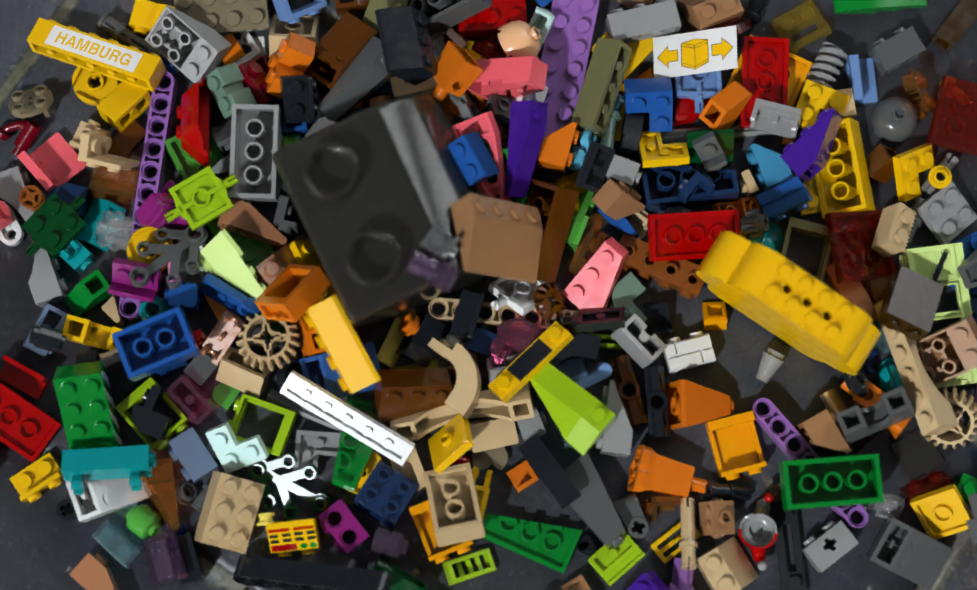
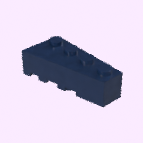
[638,161,739,213]

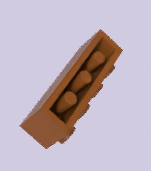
[619,233,704,300]

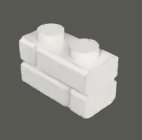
[663,331,716,374]

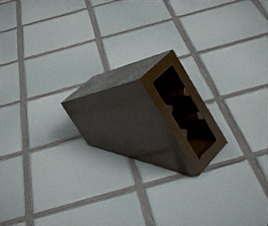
[931,0,977,53]

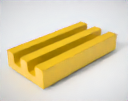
[650,521,700,565]

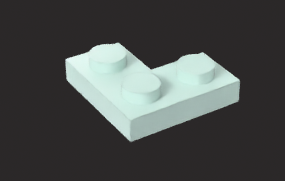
[205,422,270,474]

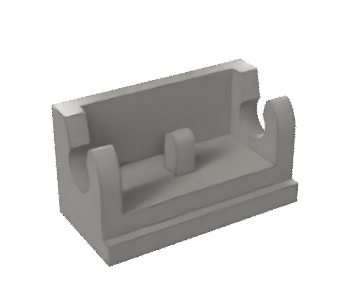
[750,98,802,140]

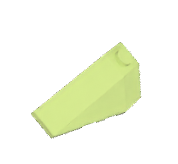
[198,229,267,299]

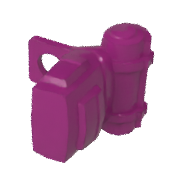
[136,180,189,242]

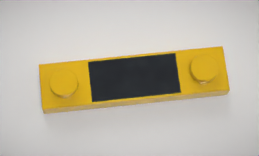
[488,321,574,404]

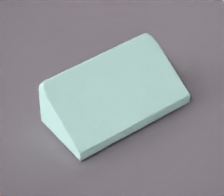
[529,7,555,57]

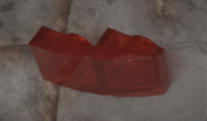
[471,34,507,59]

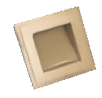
[102,295,125,326]

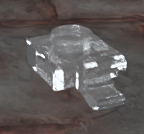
[861,493,905,519]

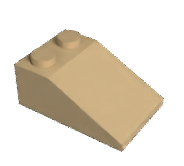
[423,462,485,547]

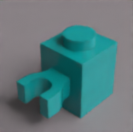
[59,239,95,274]

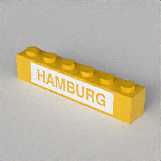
[27,18,166,92]

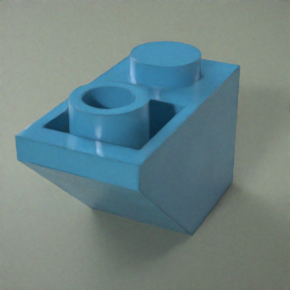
[746,143,793,191]

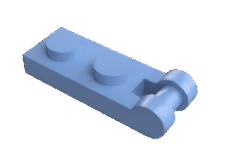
[573,361,612,389]

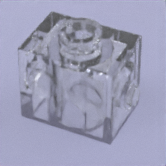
[95,211,134,251]

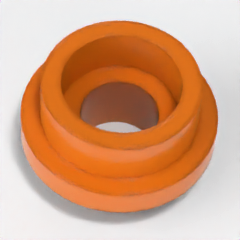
[399,313,421,336]

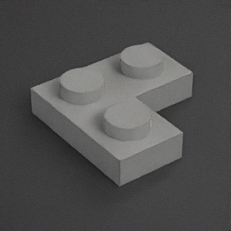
[293,430,341,479]

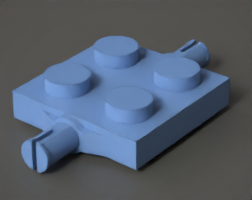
[674,71,722,114]

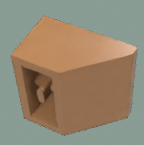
[795,409,851,456]

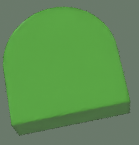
[213,383,242,411]

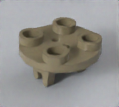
[8,84,54,121]

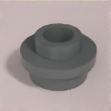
[174,482,197,505]

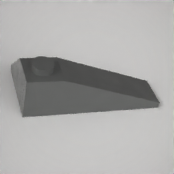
[317,36,394,122]

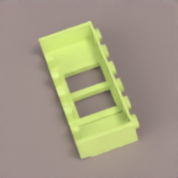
[899,242,977,388]

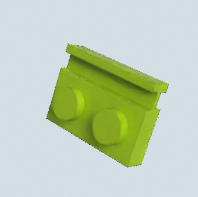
[587,533,645,586]

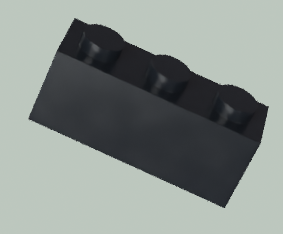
[375,6,437,86]

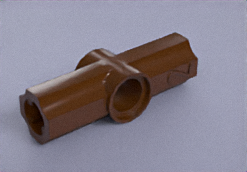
[609,354,648,427]

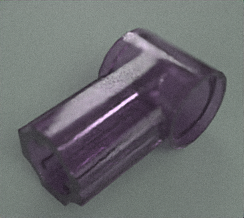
[407,251,460,293]

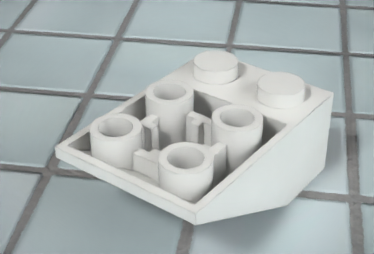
[64,477,152,523]

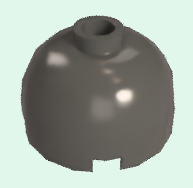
[870,96,918,143]

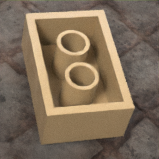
[193,471,265,554]

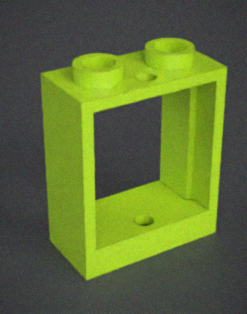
[115,377,191,452]
[228,393,298,458]

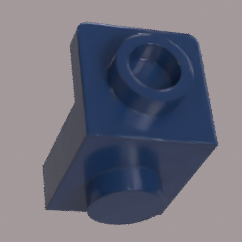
[678,171,715,204]

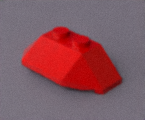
[176,76,211,168]

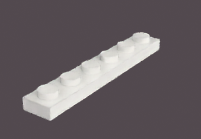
[280,371,415,466]

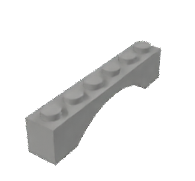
[0,166,68,308]

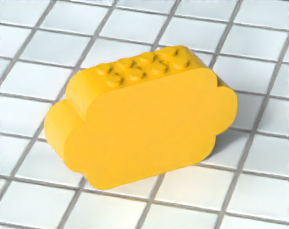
[696,231,881,376]

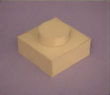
[738,169,759,197]

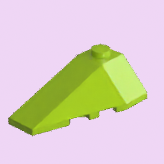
[530,363,616,456]

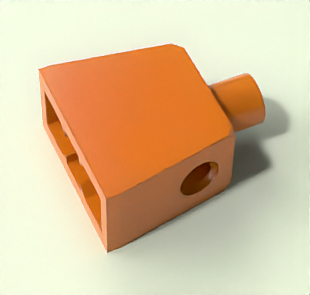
[431,41,483,101]

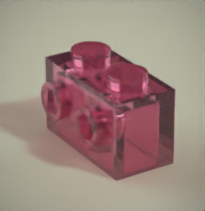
[166,374,221,425]

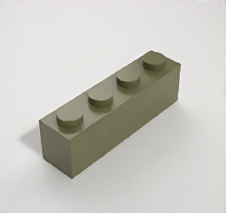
[571,38,632,135]

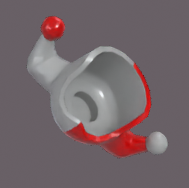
[738,492,778,571]

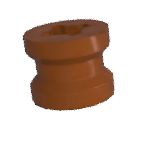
[19,185,46,211]

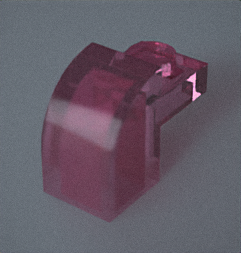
[490,319,542,365]

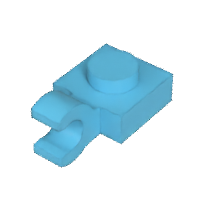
[566,130,597,172]

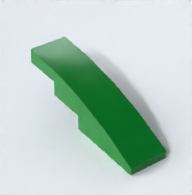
[833,0,927,14]

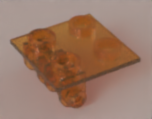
[902,67,937,120]

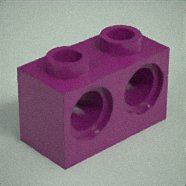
[318,499,371,554]

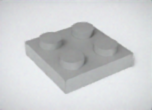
[915,181,977,245]

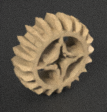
[236,312,301,371]
[917,387,977,450]

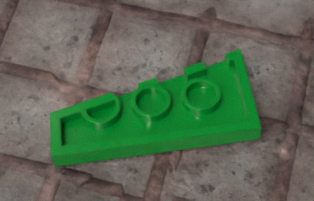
[332,395,387,492]
[483,513,583,574]

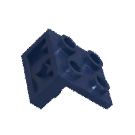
[353,461,419,530]

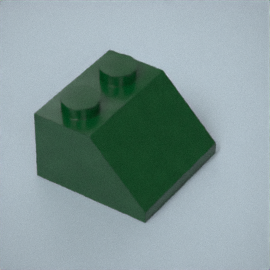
[682,129,734,169]

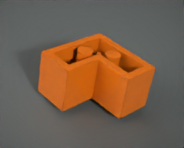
[265,32,316,99]

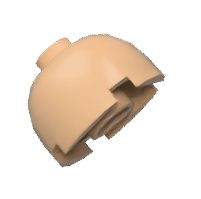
[497,21,541,57]

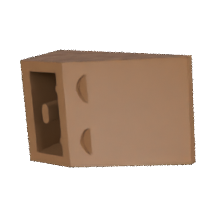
[916,315,977,385]

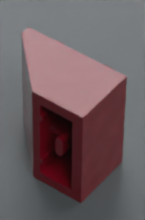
[238,53,281,105]

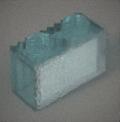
[92,520,145,569]

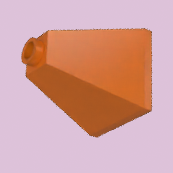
[665,379,734,431]

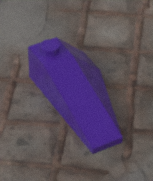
[505,100,548,198]

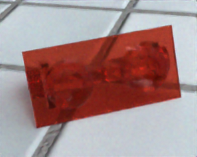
[900,470,952,507]

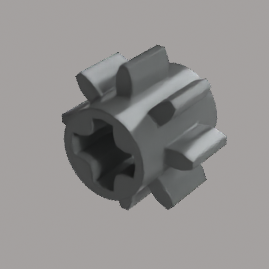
[741,209,769,238]

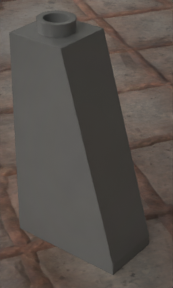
[564,453,626,549]

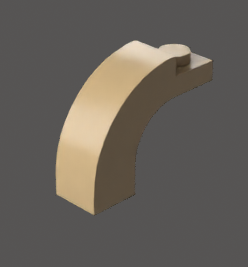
[428,338,481,419]

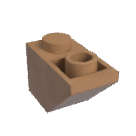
[591,178,646,221]

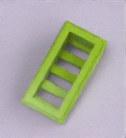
[442,547,497,586]

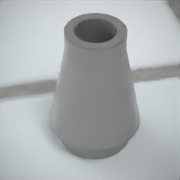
[755,347,785,384]

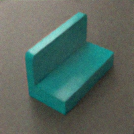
[76,197,126,252]

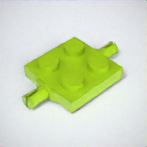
[164,166,238,231]

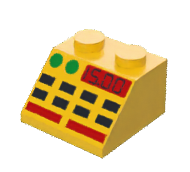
[266,518,321,558]

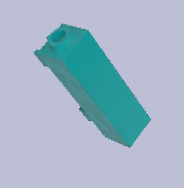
[61,445,157,495]

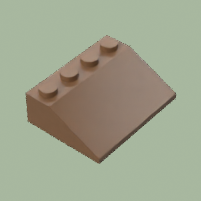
[451,193,543,283]

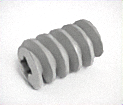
[804,42,848,89]

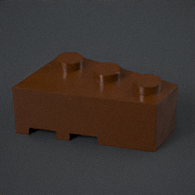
[372,367,452,423]

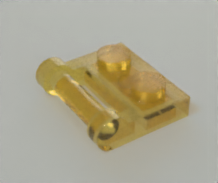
[771,0,832,54]

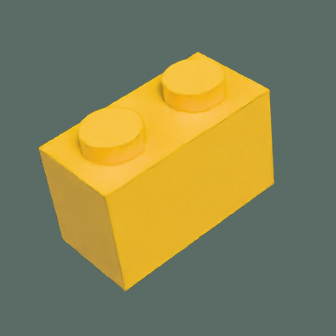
[96,82,151,133]

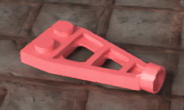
[451,111,512,202]

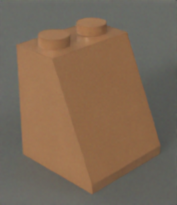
[678,0,744,32]

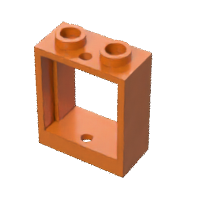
[254,264,331,323]

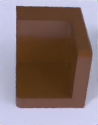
[866,143,898,183]

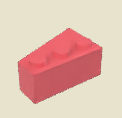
[467,55,548,100]
[562,237,629,311]

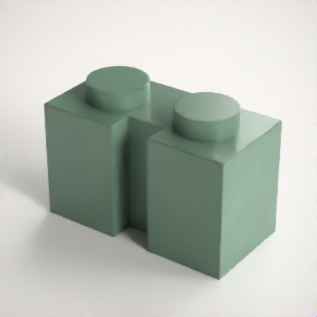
[204,63,257,119]

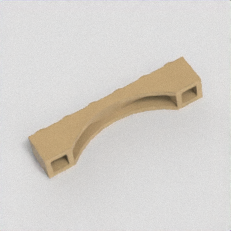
[874,299,958,436]
[390,382,535,441]

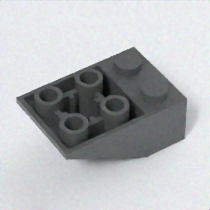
[866,514,953,590]

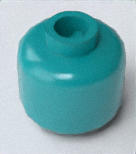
[139,296,171,321]

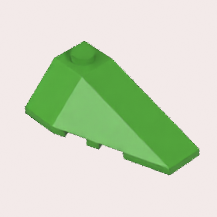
[564,168,609,253]

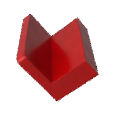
[0,355,51,400]

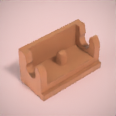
[201,308,246,365]

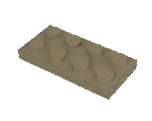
[174,0,270,34]

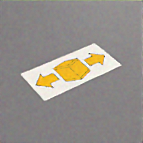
[653,25,738,78]

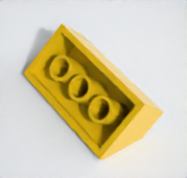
[815,118,875,219]
[303,295,381,394]

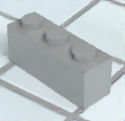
[606,0,681,44]

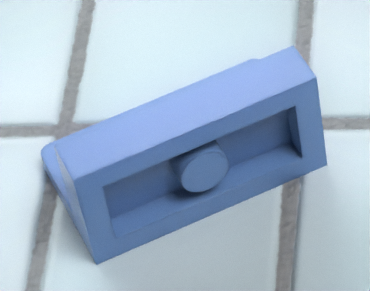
[845,54,878,105]

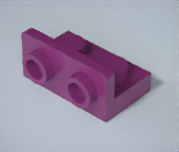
[108,257,161,302]

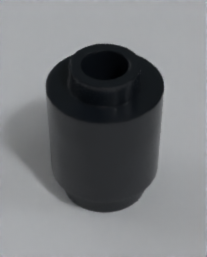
[29,324,66,353]

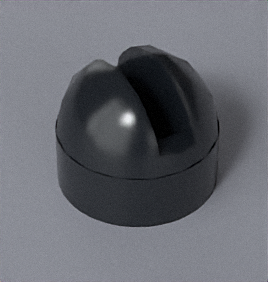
[577,535,598,556]

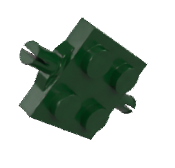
[21,193,88,259]

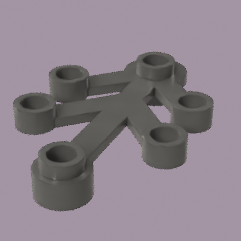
[129,225,208,289]

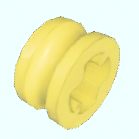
[254,512,276,527]

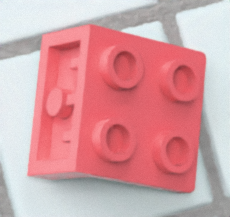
[17,132,87,192]

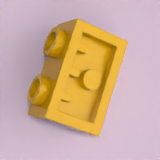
[9,452,64,503]

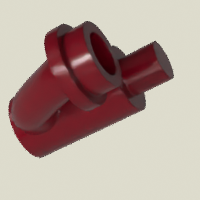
[0,120,42,156]

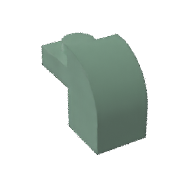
[611,272,647,323]

